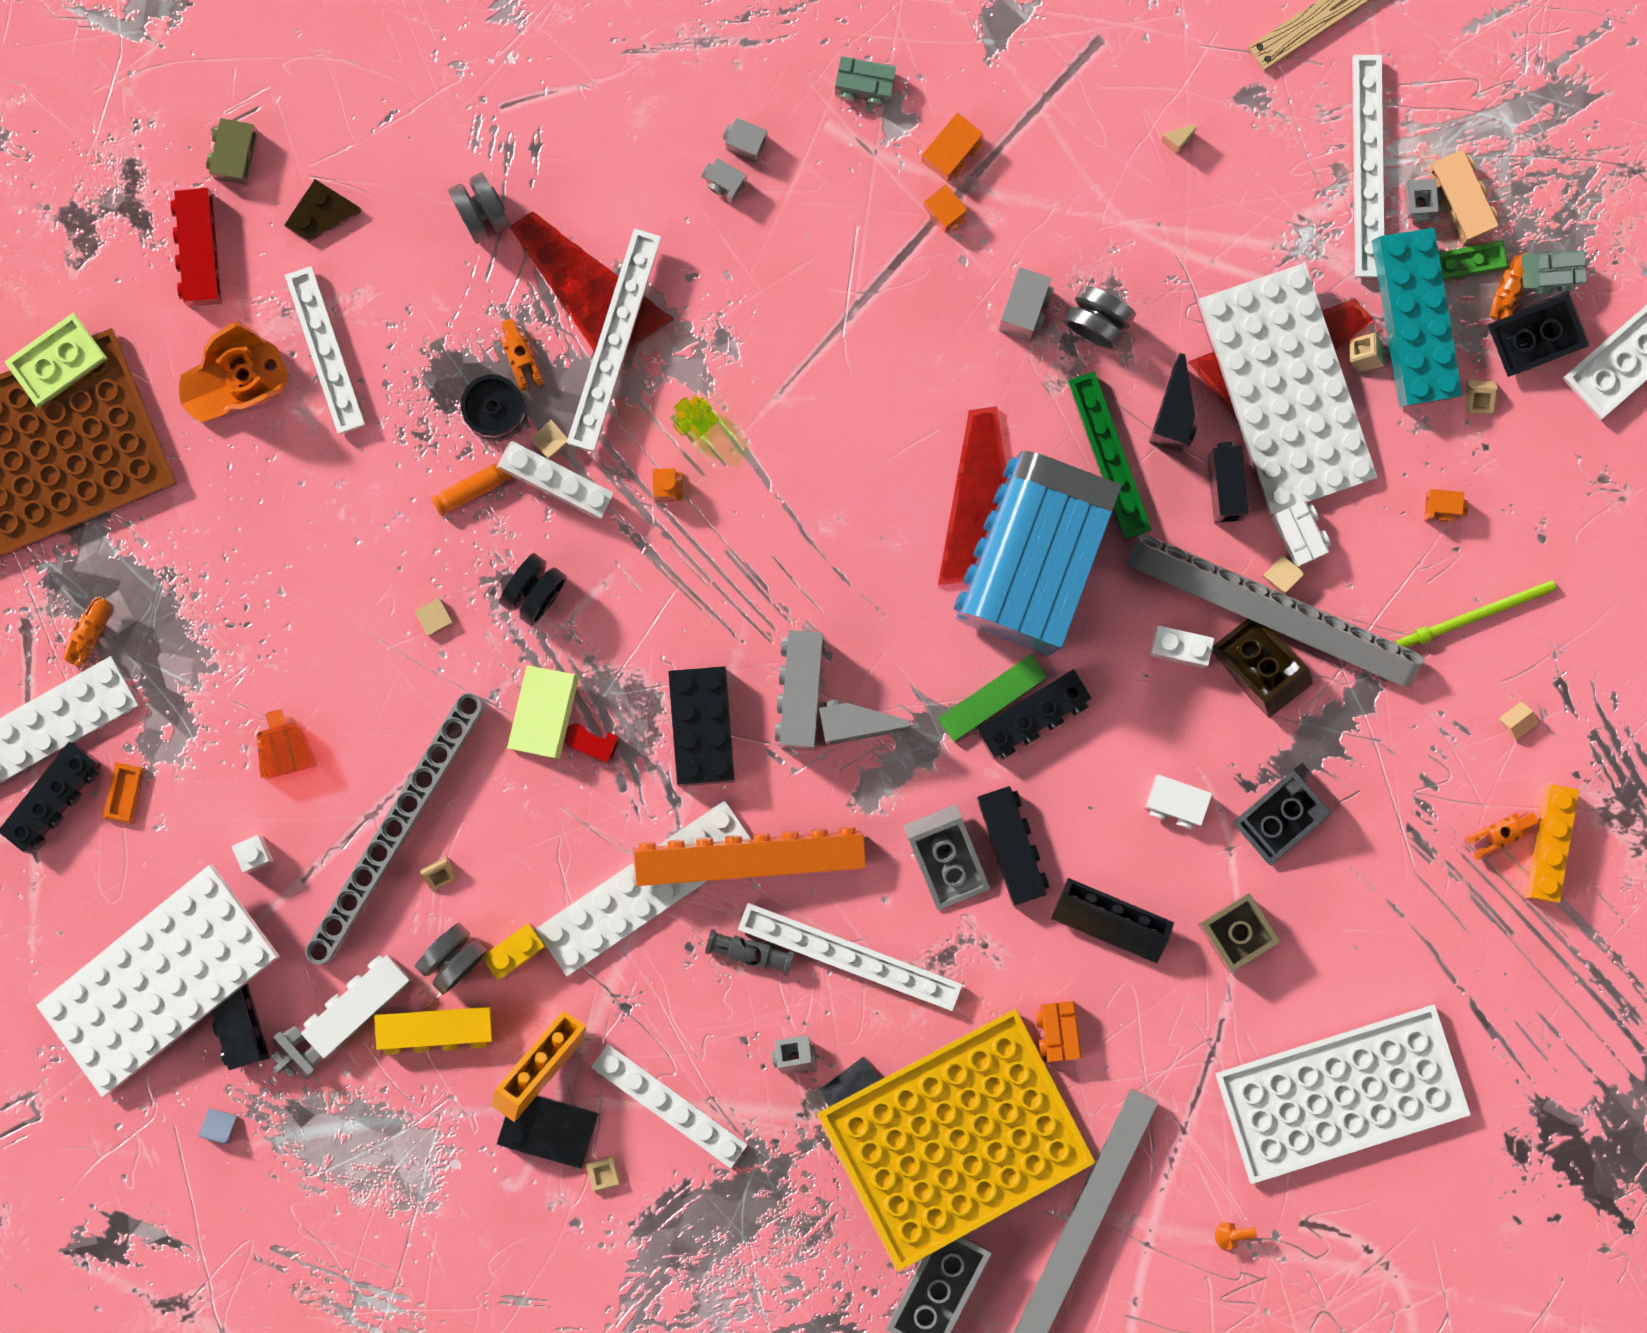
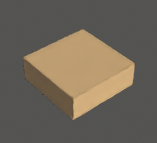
[414,598,453,637]
[586,1157,621,1192]

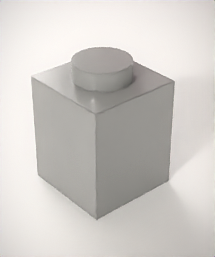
[722,117,768,162]

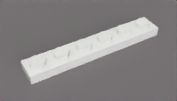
[285,266,366,435]
[591,1044,748,1168]

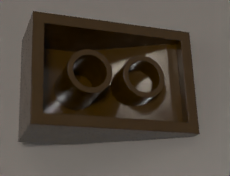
[1212,618,1313,718]

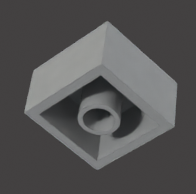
[998,267,1054,341]

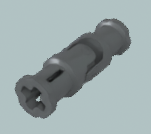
[705,929,794,976]

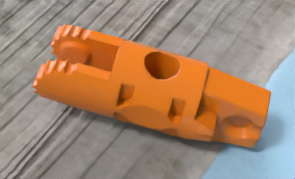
[1489,253,1527,321]
[500,318,544,392]
[62,596,111,667]
[1465,812,1539,861]

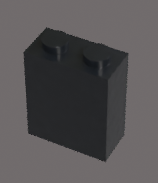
[1207,442,1249,523]

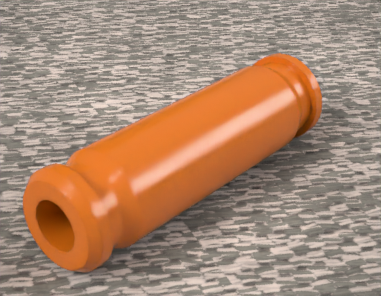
[431,460,513,516]

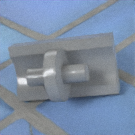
[271,1026,322,1080]

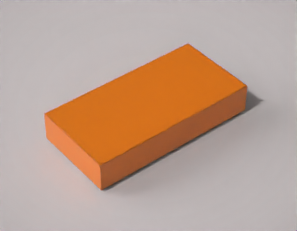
[103,762,145,824]

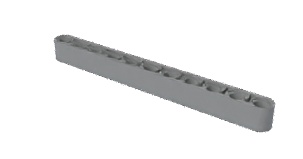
[1128,534,1425,687]
[305,693,484,965]
[1013,1088,1158,1333]

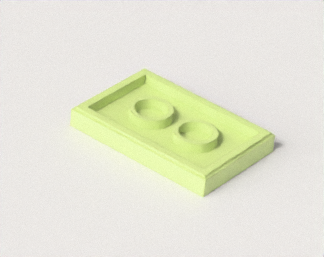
[5,312,108,408]
[507,665,579,759]

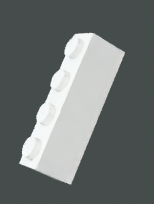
[496,441,614,519]
[301,955,413,1059]

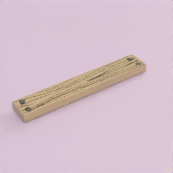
[1248,0,1370,71]

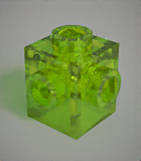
[669,395,719,442]

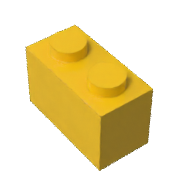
[481,923,547,981]

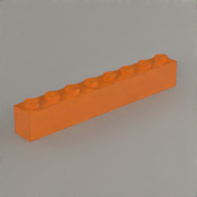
[632,827,866,886]

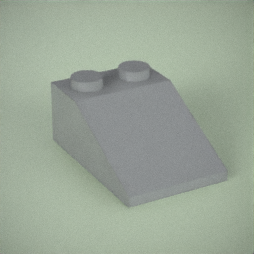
[819,699,910,746]
[903,804,991,910]

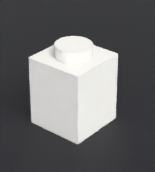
[231,835,274,874]

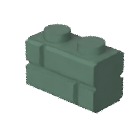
[835,56,896,107]
[1522,250,1586,293]

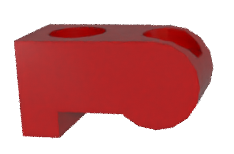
[564,723,621,765]

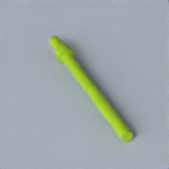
[1394,580,1557,648]

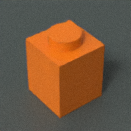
[924,184,967,233]

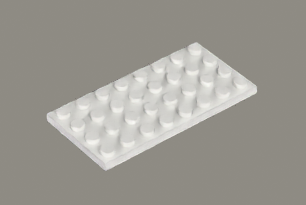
[1197,263,1378,515]
[36,865,280,1097]
[1215,1004,1471,1184]

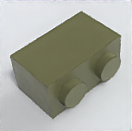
[206,118,258,185]

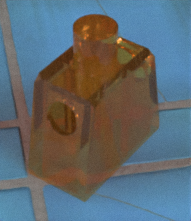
[257,709,318,780]

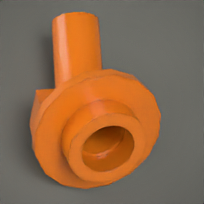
[1215,1222,1257,1251]

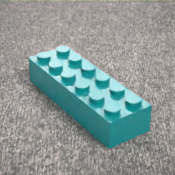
[1371,227,1463,408]

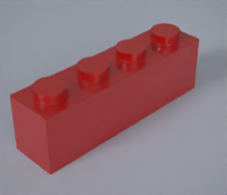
[170,187,222,307]

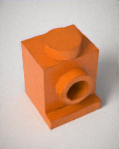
[653,468,683,502]
[1424,489,1468,522]

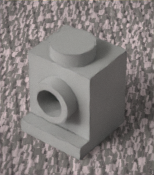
[701,158,747,204]
[1403,178,1439,223]
[771,1035,817,1074]

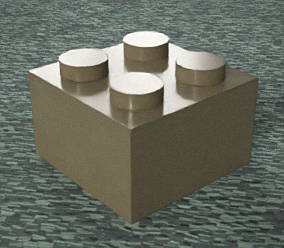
[1198,893,1281,973]

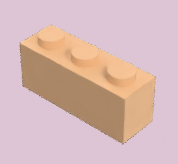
[1428,150,1499,245]

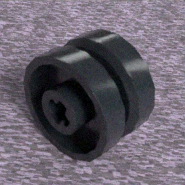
[461,374,526,442]
[498,553,567,626]

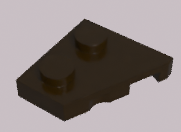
[284,179,361,242]

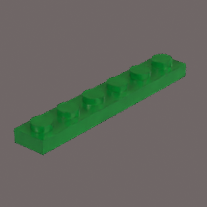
[1067,371,1152,541]

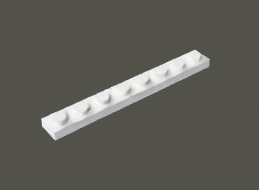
[1352,55,1384,278]
[567,228,662,453]
[738,903,963,1011]

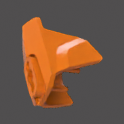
[179,322,289,423]

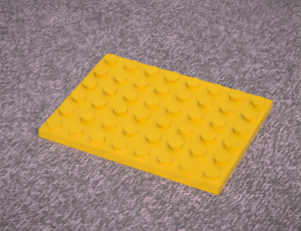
[816,1009,1095,1271]

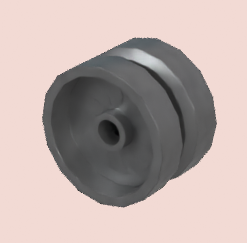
[447,172,511,244]
[1063,285,1136,350]
[414,922,488,995]

